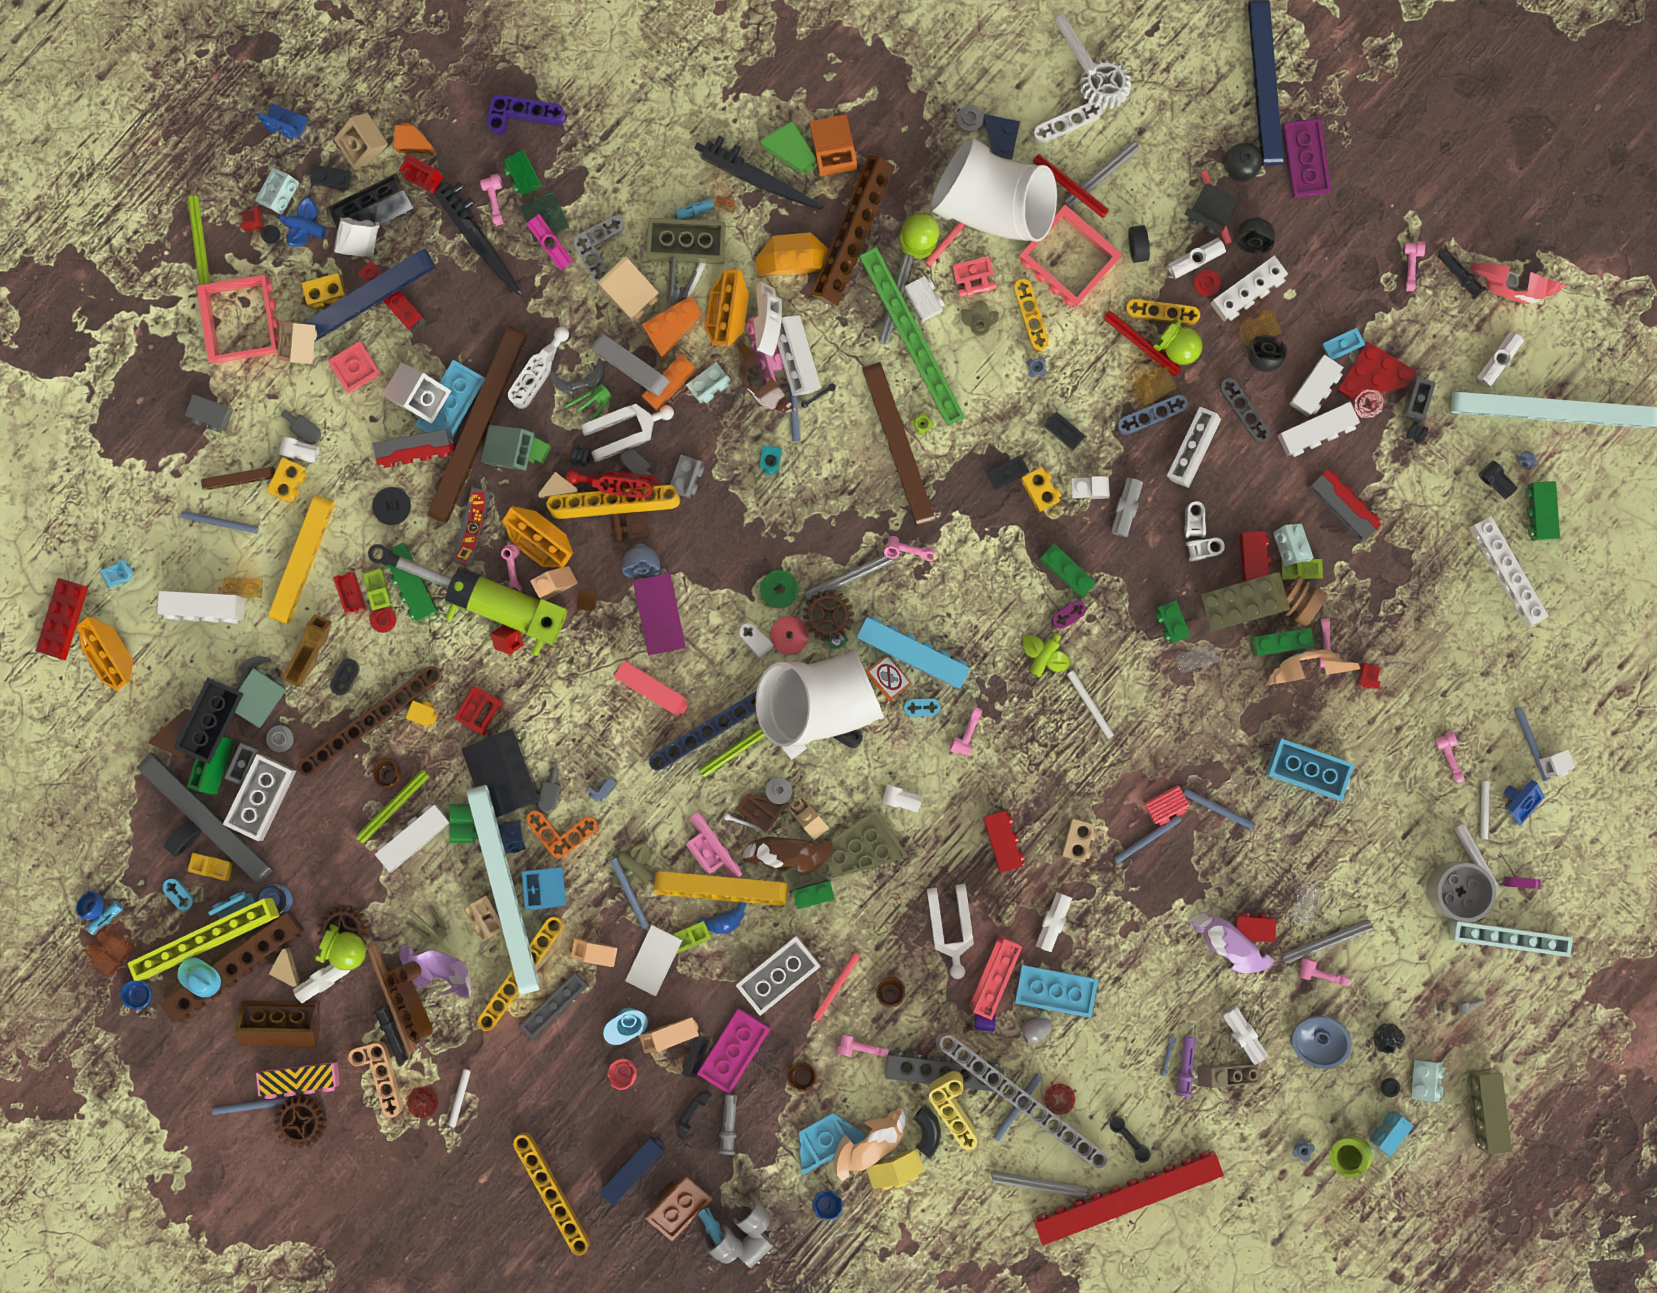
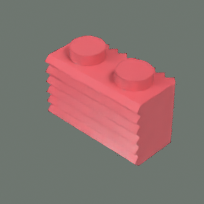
[1143,785,1190,825]

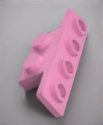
[745,316,785,386]
[686,812,742,878]

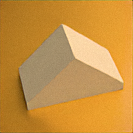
[539,472,579,499]
[269,947,301,987]

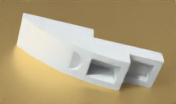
[754,281,782,356]

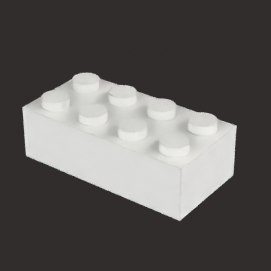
[157,591,245,624]
[223,754,296,841]
[736,935,821,1016]

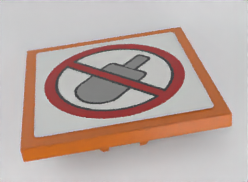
[865,654,912,702]

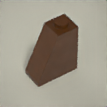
[148,709,191,759]

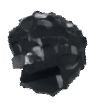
[1373,1023,1405,1054]

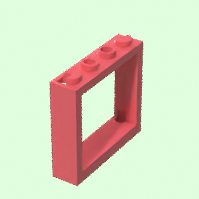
[1019,205,1122,309]
[196,275,279,364]
[614,661,689,716]
[969,934,1022,1020]

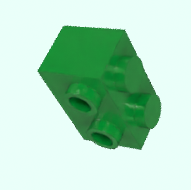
[1155,600,1191,644]

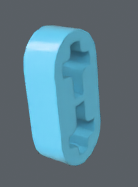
[904,699,940,717]
[163,878,195,911]

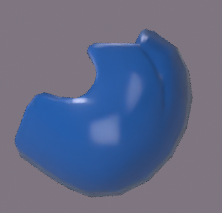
[76,890,105,920]
[120,980,152,1009]
[812,1190,843,1220]

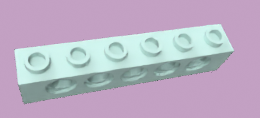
[1449,920,1573,957]

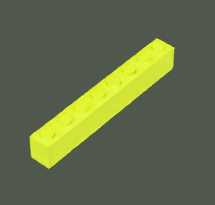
[127,898,280,981]

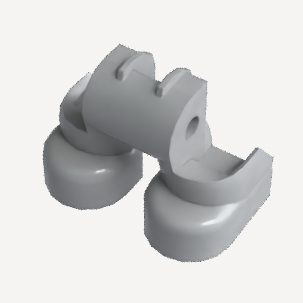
[702,1193,774,1268]

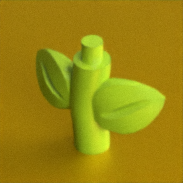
[1023,633,1071,677]

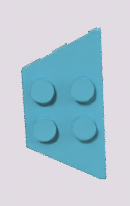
[799,1112,867,1175]

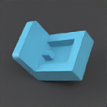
[100,559,133,589]

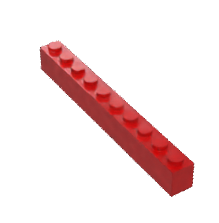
[1033,1150,1224,1246]

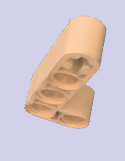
[348,1041,403,1118]

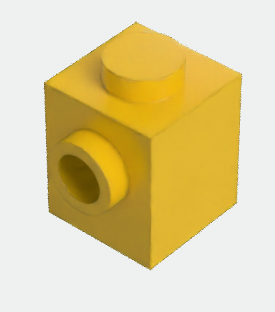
[406,700,438,727]

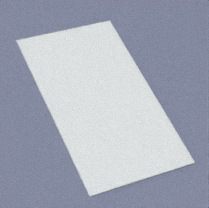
[625,925,682,996]

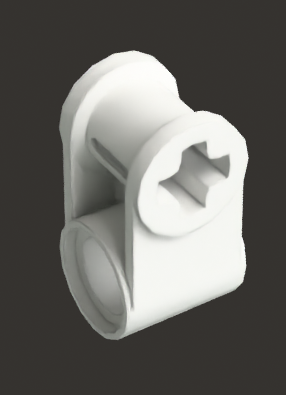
[1184,501,1206,538]
[1186,538,1224,562]
[739,623,774,659]

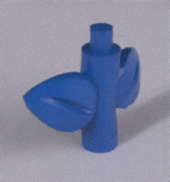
[279,197,326,247]

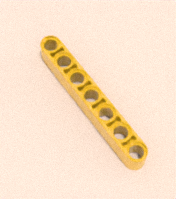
[546,485,680,519]
[269,494,335,624]
[653,871,788,906]
[478,916,564,1031]
[513,1132,590,1255]

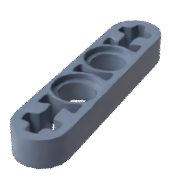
[1117,395,1188,435]

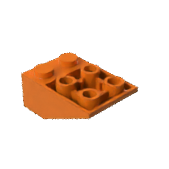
[809,114,857,177]

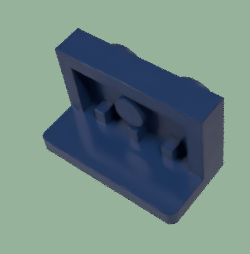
[498,820,526,854]

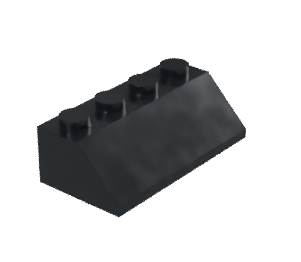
[328,173,413,229]
[173,677,244,764]

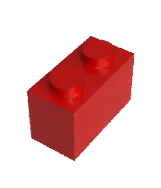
[1234,912,1276,942]

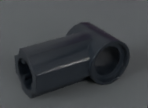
[1478,460,1518,499]

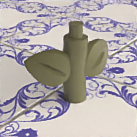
[611,842,654,887]

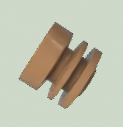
[1285,576,1327,627]

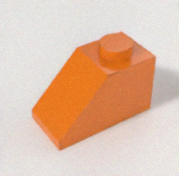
[394,123,435,154]

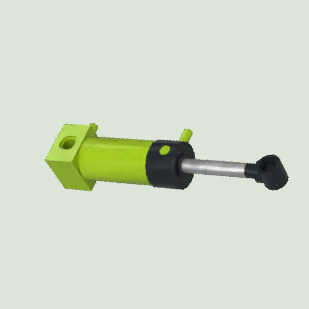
[368,544,568,656]

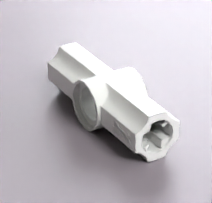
[1167,238,1226,279]
[1476,331,1524,387]
[1035,892,1072,952]
[293,964,351,1003]
[1222,1006,1268,1065]

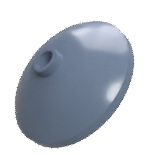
[1292,1015,1352,1069]

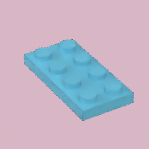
[415,360,485,437]
[1015,965,1098,1018]

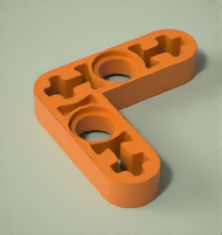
[526,811,598,858]

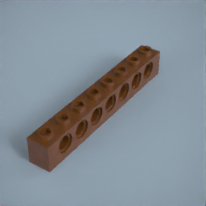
[811,155,895,306]
[160,911,304,1023]

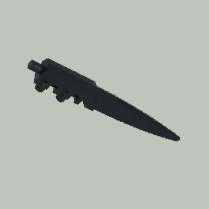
[694,135,824,209]
[434,182,521,295]

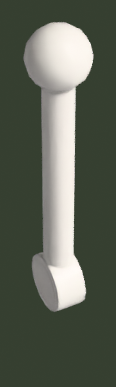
[723,813,761,831]

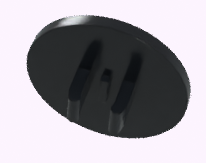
[372,487,411,525]

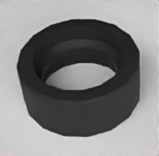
[1128,225,1150,263]
[164,820,201,857]

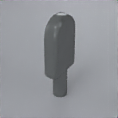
[281,409,321,444]
[620,448,655,486]
[537,767,561,813]

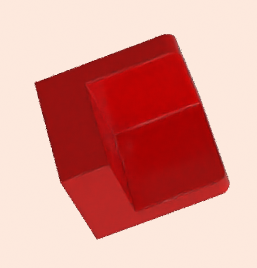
[240,206,264,232]
[490,625,524,655]
[1356,662,1381,690]

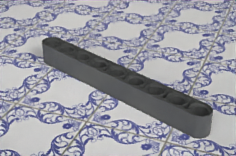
[137,752,274,884]

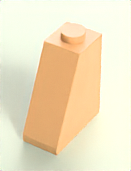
[530,566,578,601]
[639,1017,699,1053]

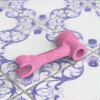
[480,173,504,226]
[1404,241,1425,291]
[884,536,936,561]
[501,544,522,592]
[1319,618,1340,667]
[949,707,982,756]
[1434,730,1465,783]
[1299,957,1350,986]
[836,1035,889,1057]

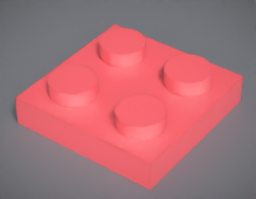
[328,341,381,394]

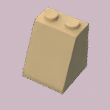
[598,256,660,322]

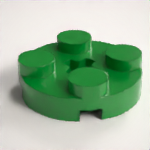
[760,570,799,609]

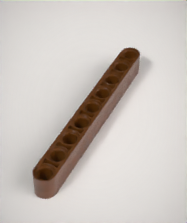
[862,362,935,527]
[298,666,443,776]

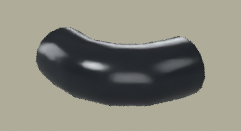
[913,1104,941,1159]

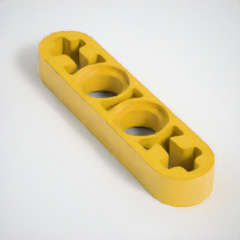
[1014,279,1048,351]
[1125,299,1200,325]

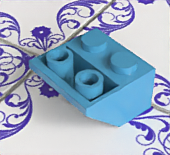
[522,867,566,910]

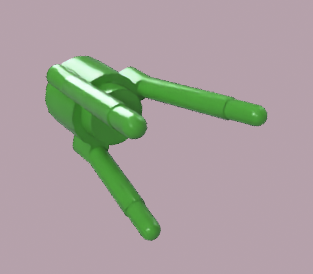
[564,384,611,421]

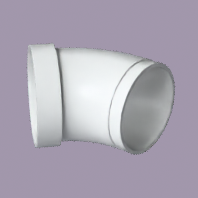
[930,137,1057,242]
[756,649,884,747]

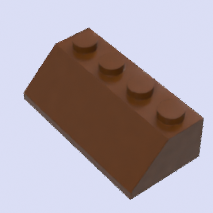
[235,1001,320,1047]

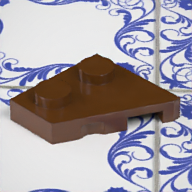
[736,794,789,833]

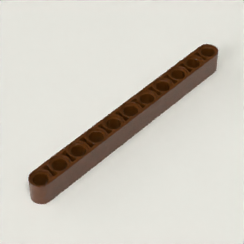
[428,326,527,524]

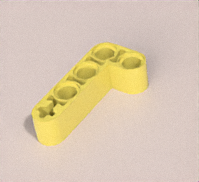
[929,1071,977,1150]

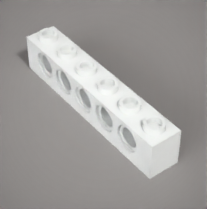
[1469,516,1549,627]

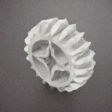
[1079,59,1131,110]

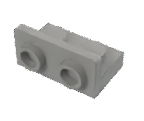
[670,455,705,499]

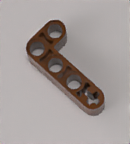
[383,961,433,1042]

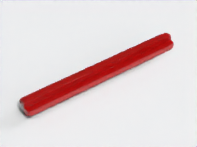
[1033,154,1109,218]
[1103,311,1182,376]

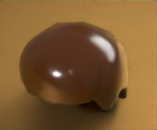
[372,758,401,789]
[876,977,905,1008]
[787,1062,817,1091]

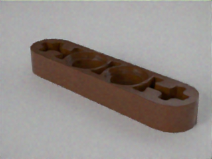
[201,467,275,490]

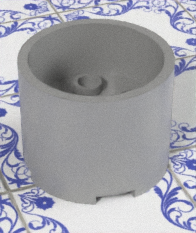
[1426,861,1496,922]

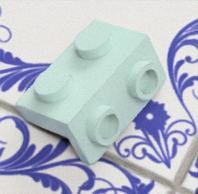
[1273,523,1314,567]
[1411,1060,1445,1102]

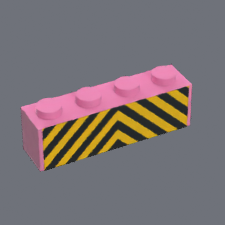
[256,1062,340,1099]

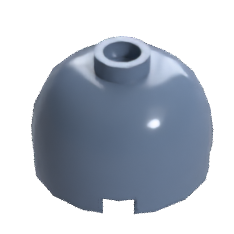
[622,544,660,578]

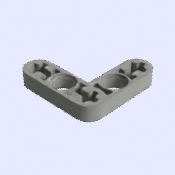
[573,216,624,285]

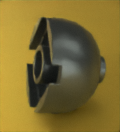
[1223,142,1263,182]
[1236,217,1275,253]
[1248,335,1287,372]

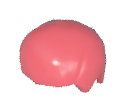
[607,1058,637,1090]

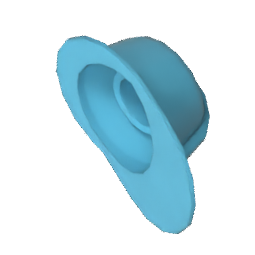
[178,958,221,997]
[603,1007,648,1045]

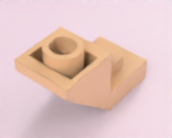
[571,938,617,967]

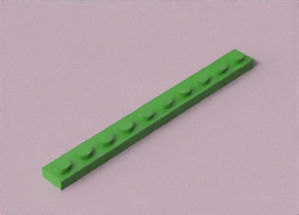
[859,247,965,426]

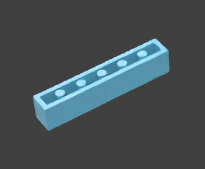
[856,616,970,689]

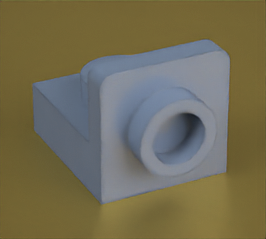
[587,777,617,801]

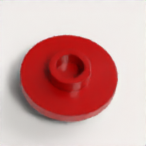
[1194,270,1221,297]
[369,607,397,633]

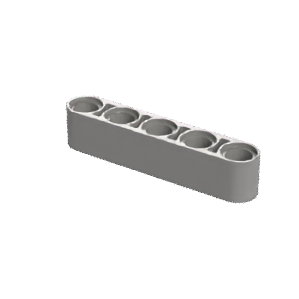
[590,333,670,397]

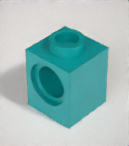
[760,445,782,475]

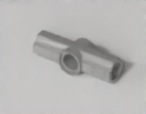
[1111,477,1143,537]

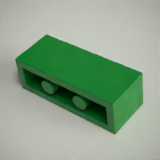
[1526,481,1560,541]
[1039,544,1096,598]
[1250,628,1314,657]
[187,736,233,795]

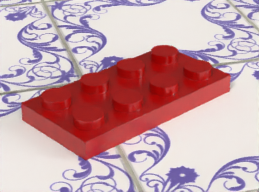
[35,578,88,661]

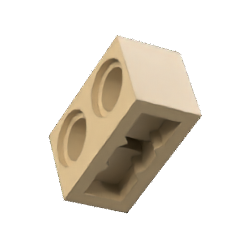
[1061,819,1097,862]
[463,896,503,942]

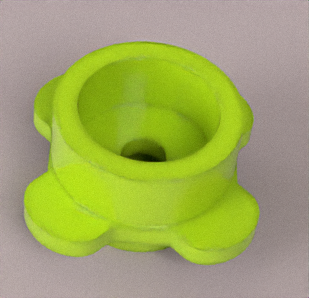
[911,413,934,435]

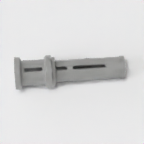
[718,1094,737,1155]

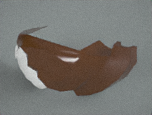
[737,341,796,413]
[741,836,833,875]

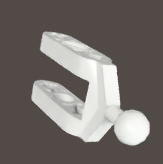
[508,327,569,409]
[581,404,674,462]
[927,884,974,979]

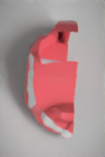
[1471,263,1566,304]

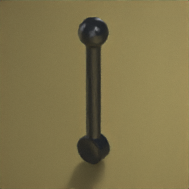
[801,383,836,408]

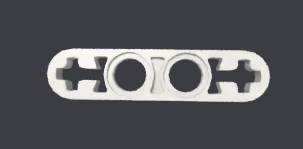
[1033,103,1103,143]

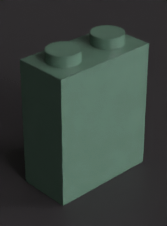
[481,425,535,471]
[235,667,286,728]

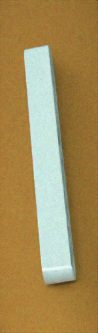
[1450,392,1657,428]
[467,785,540,995]

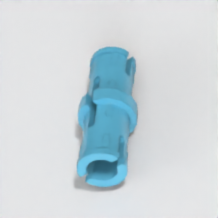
[675,197,715,220]
[86,900,124,935]
[698,1208,724,1246]

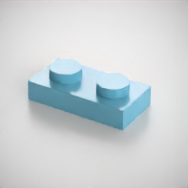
[1321,328,1365,360]

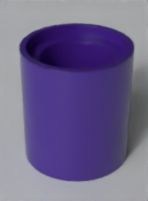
[975,1013,996,1032]

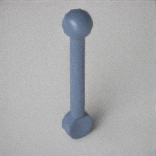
[1160,1036,1176,1076]

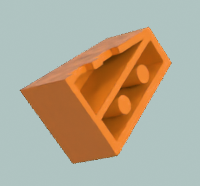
[642,296,702,360]

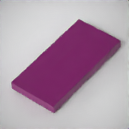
[1282,118,1332,198]
[633,573,686,656]

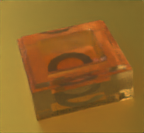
[715,195,736,212]

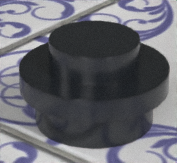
[261,225,281,244]
[1380,1078,1400,1097]

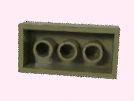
[647,218,726,264]
[1201,573,1290,631]
[1467,1069,1512,1154]

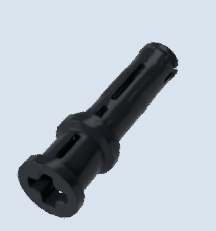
[1437,248,1486,300]
[372,1005,409,1064]

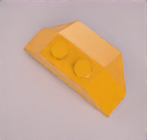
[756,232,829,277]
[705,270,749,346]
[502,506,573,568]
[76,616,134,691]

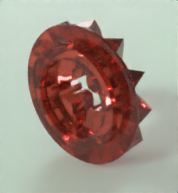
[1353,388,1384,418]
[1044,1083,1075,1115]
[407,1087,438,1119]

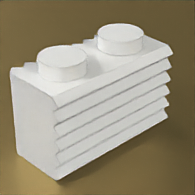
[904,276,944,322]

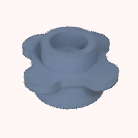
[1027,357,1047,378]
[1516,451,1537,470]
[1292,1139,1315,1162]

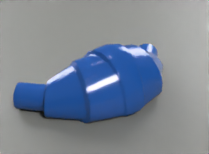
[697,902,747,935]

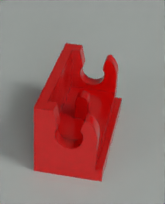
[399,154,444,194]
[333,572,367,615]

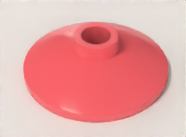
[770,616,808,655]

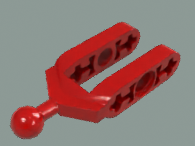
[565,470,660,498]

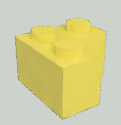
[866,1149,925,1191]

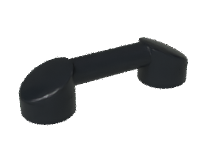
[678,1090,712,1140]
[1109,1116,1150,1163]

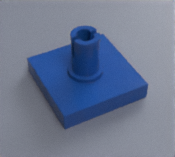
[1504,779,1545,826]

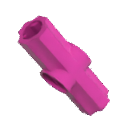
[526,214,573,271]

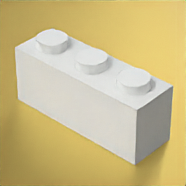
[1289,355,1344,417]

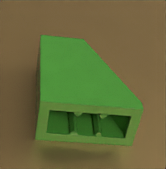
[760,121,817,174]

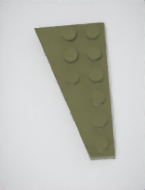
[781,809,909,890]

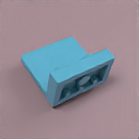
[208,892,256,919]
[1371,1111,1414,1157]

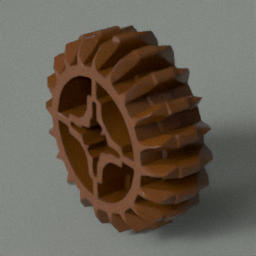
[803,590,854,642]
[317,905,370,945]
[274,1095,327,1148]

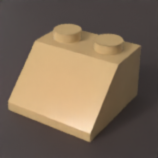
[334,113,388,170]
[277,321,317,364]

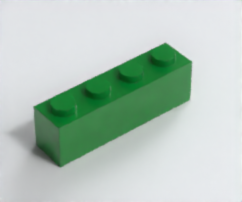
[382,543,439,622]

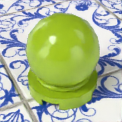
[899,213,940,259]
[1153,316,1203,365]
[316,924,366,971]
[1329,1136,1373,1178]

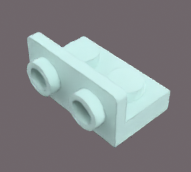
[255,168,299,215]
[686,362,730,404]

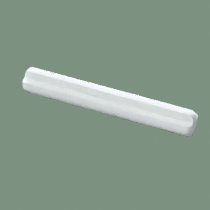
[1055,15,1097,76]
[1454,824,1500,893]

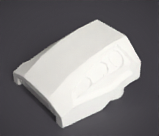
[334,218,380,257]

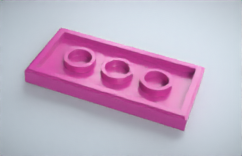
[697,1007,771,1094]

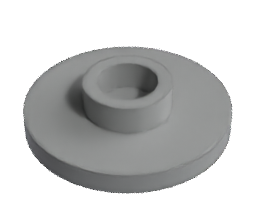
[957,105,984,132]
[266,725,294,752]
[765,778,792,804]

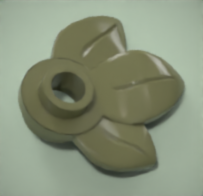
[961,300,999,336]

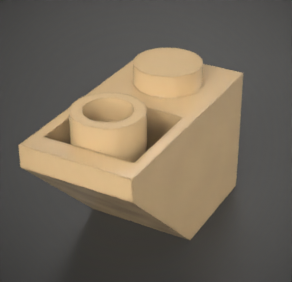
[787,795,829,840]

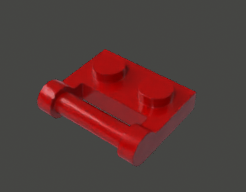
[454,685,504,736]

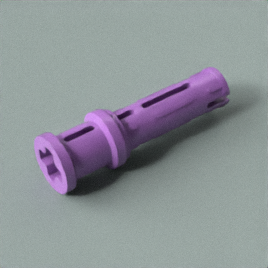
[1175,1036,1196,1097]

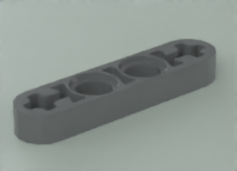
[1220,378,1270,444]

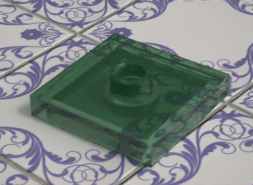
[519,192,570,242]

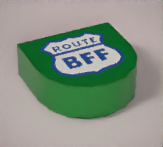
[826,627,849,649]

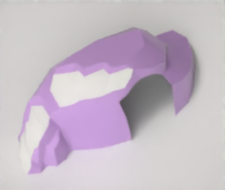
[1188,912,1274,973]
[399,945,472,998]

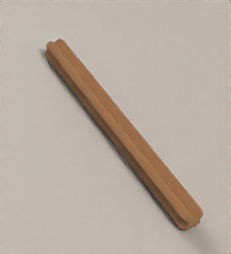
[367,944,417,1054]

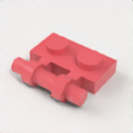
[952,256,997,297]

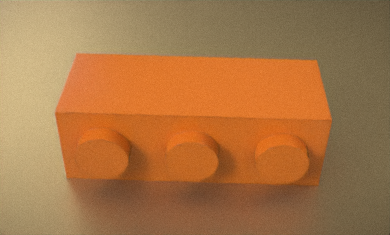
[642,354,696,412]

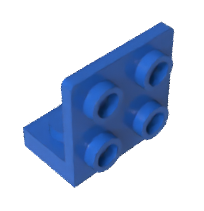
[257,103,309,140]

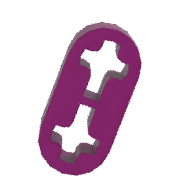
[1052,601,1086,629]
[1504,876,1542,889]

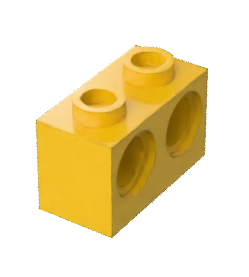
[301,273,347,310]
[266,457,307,503]
[1021,467,1061,513]

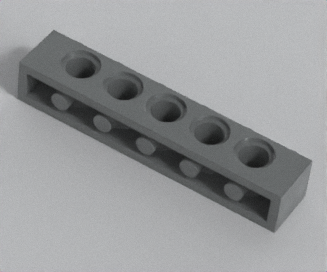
[885,1051,1004,1092]

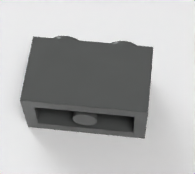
[1401,377,1436,422]
[185,394,233,432]
[223,739,258,785]

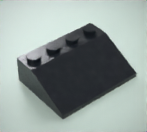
[461,728,541,818]

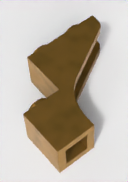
[282,614,332,687]

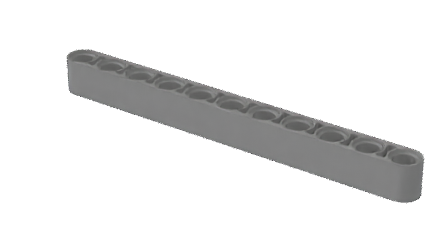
[936,1033,1108,1169]

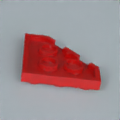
[1337,341,1416,400]

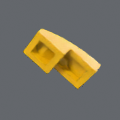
[188,853,233,881]

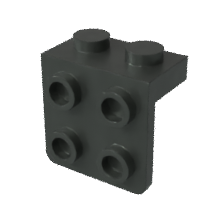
[1184,183,1239,234]

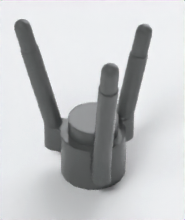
[667,256,697,302]

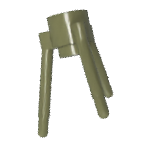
[405,905,448,945]

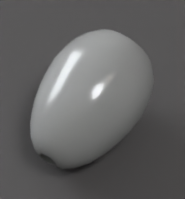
[1021,1018,1052,1044]

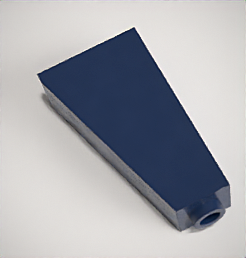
[599,1136,665,1206]

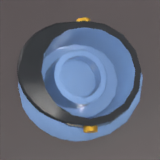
[257,884,293,918]

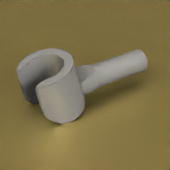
[1458,999,1485,1014]

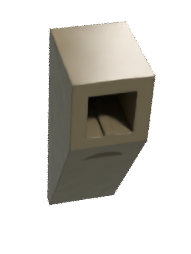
[1198,1064,1259,1088]

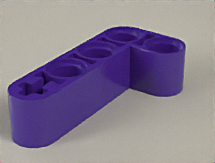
[487,95,566,135]

